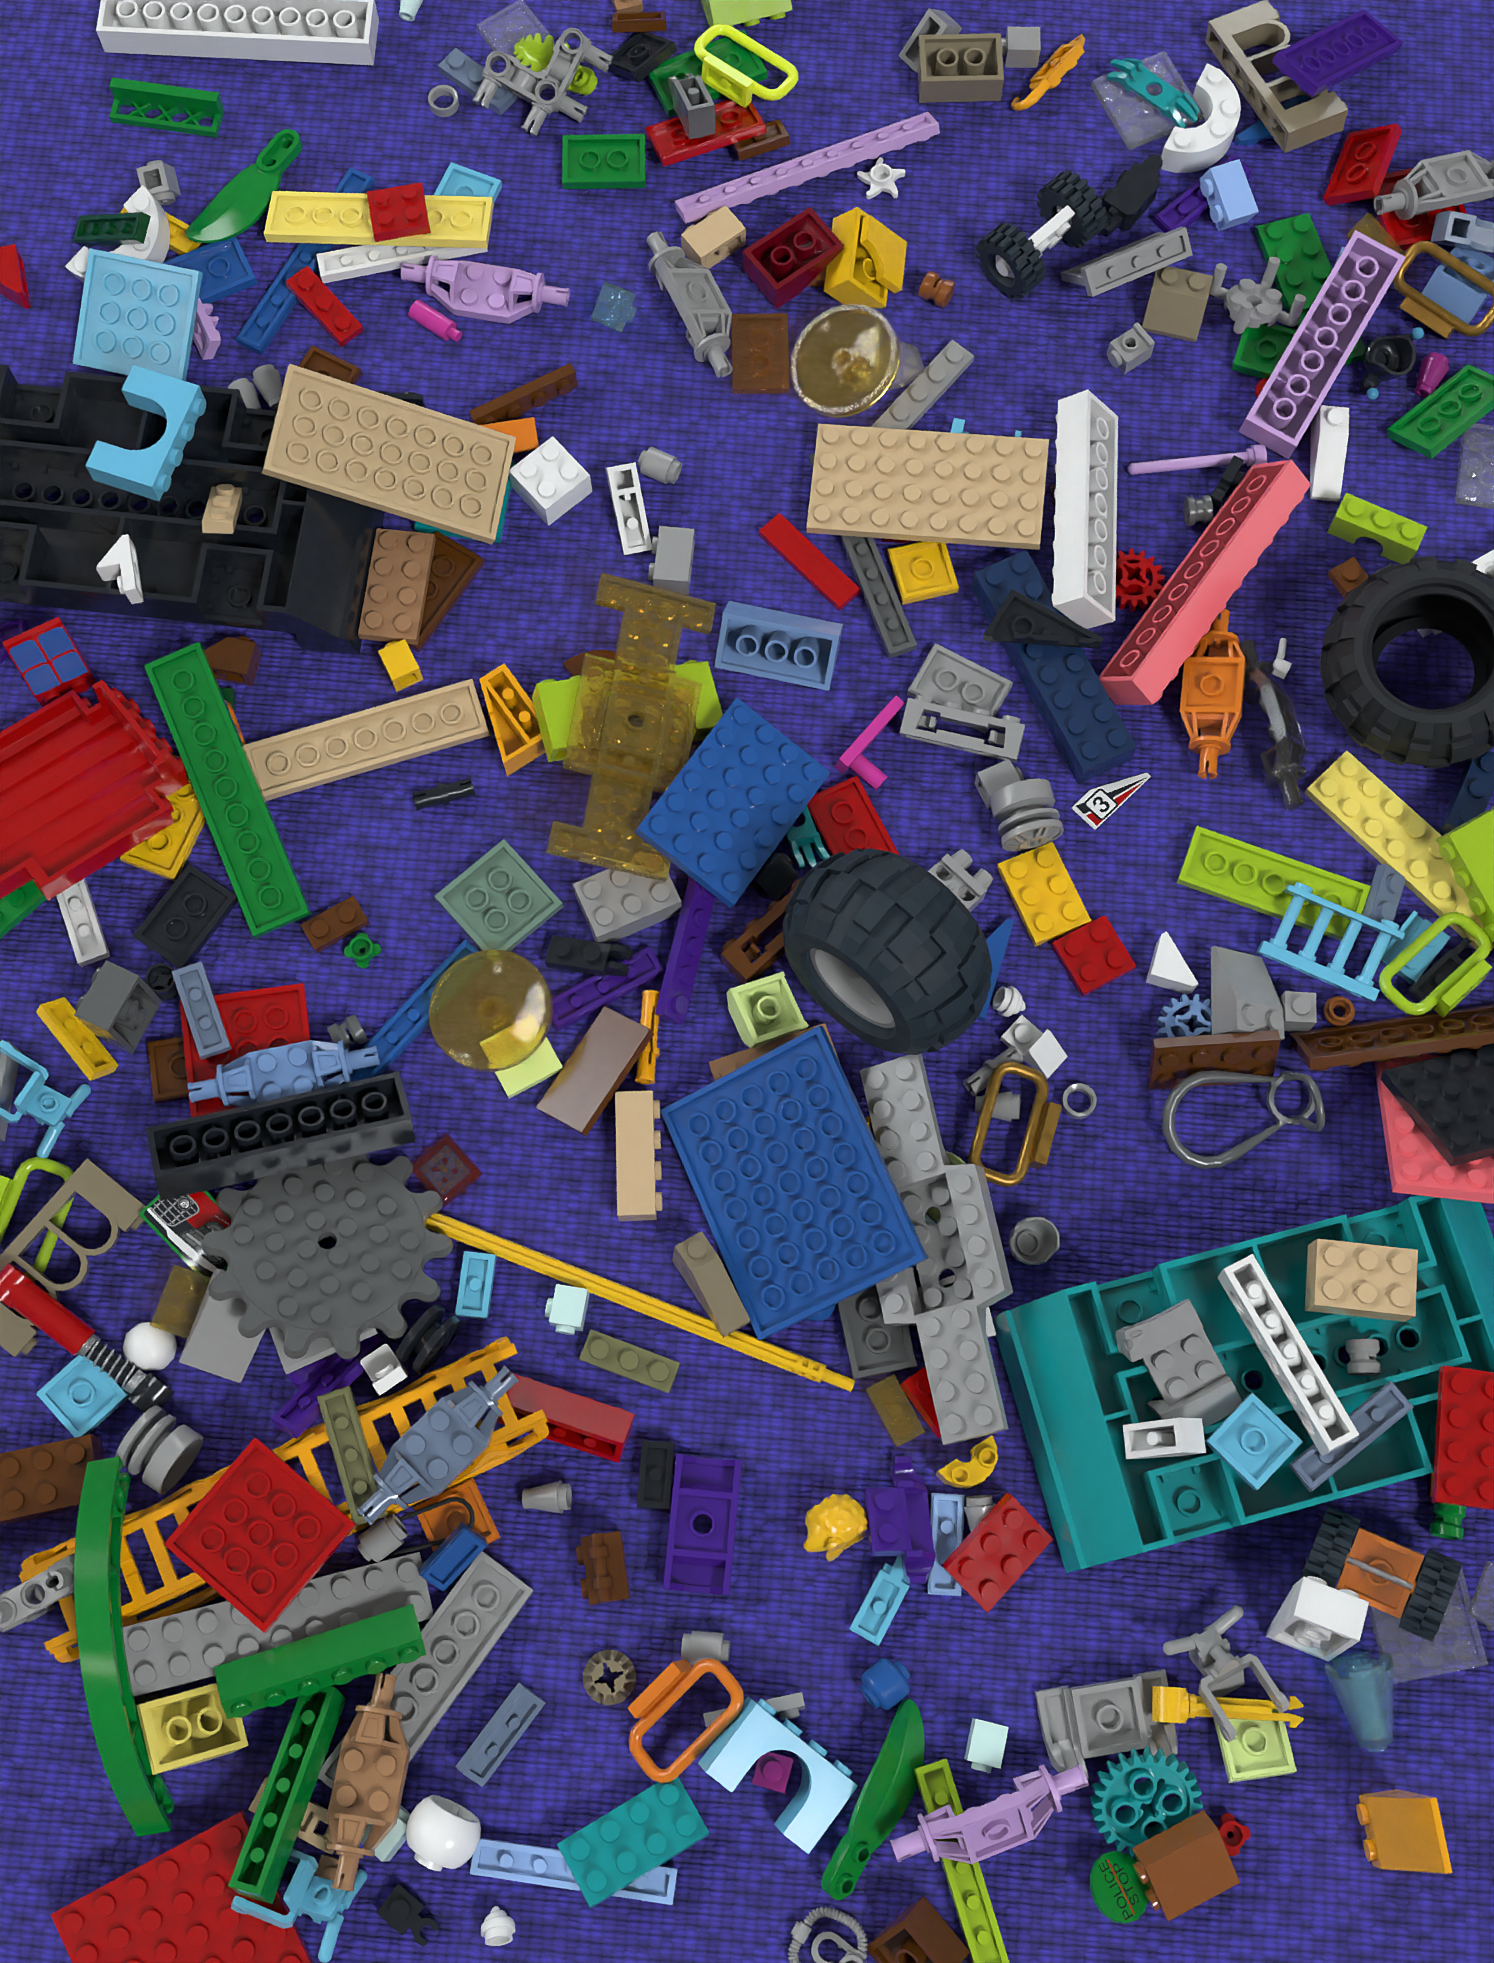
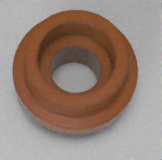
[1323,996,1355,1027]

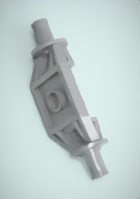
[1374,150,1494,220]
[646,231,733,378]

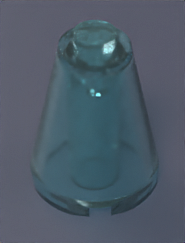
[1325,1652,1394,1752]

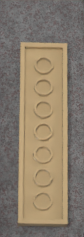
[243,679,490,801]

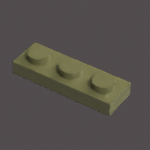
[579,1329,681,1394]

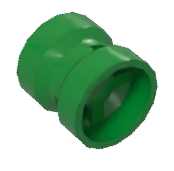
[1429,1502,1467,1540]

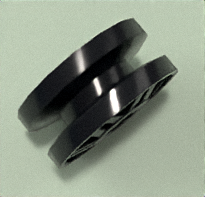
[396,1303,462,1375]

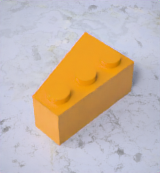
[479,663,546,777]

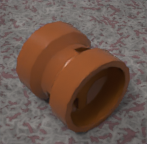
[918,270,956,309]

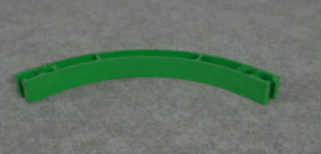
[74,1456,175,1837]

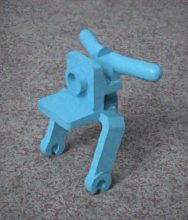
[0,1040,91,1158]
[231,1849,367,1963]

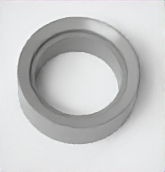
[428,85,459,117]
[1061,1083,1097,1119]

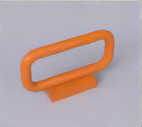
[628,1658,744,1783]

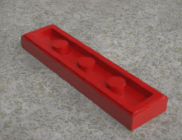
[759,513,860,611]

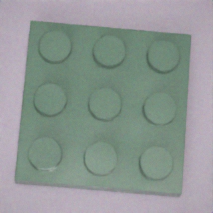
[434,839,564,965]

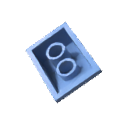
[1422,247,1494,324]

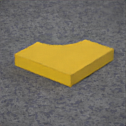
[860,215,907,293]

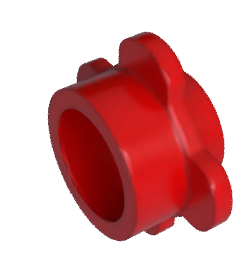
[1217,1813,1251,1856]

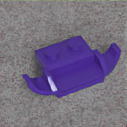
[864,1456,936,1584]

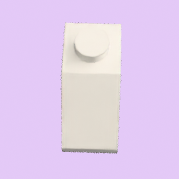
[1123,1418,1206,1459]

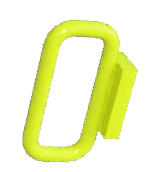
[694,24,798,108]

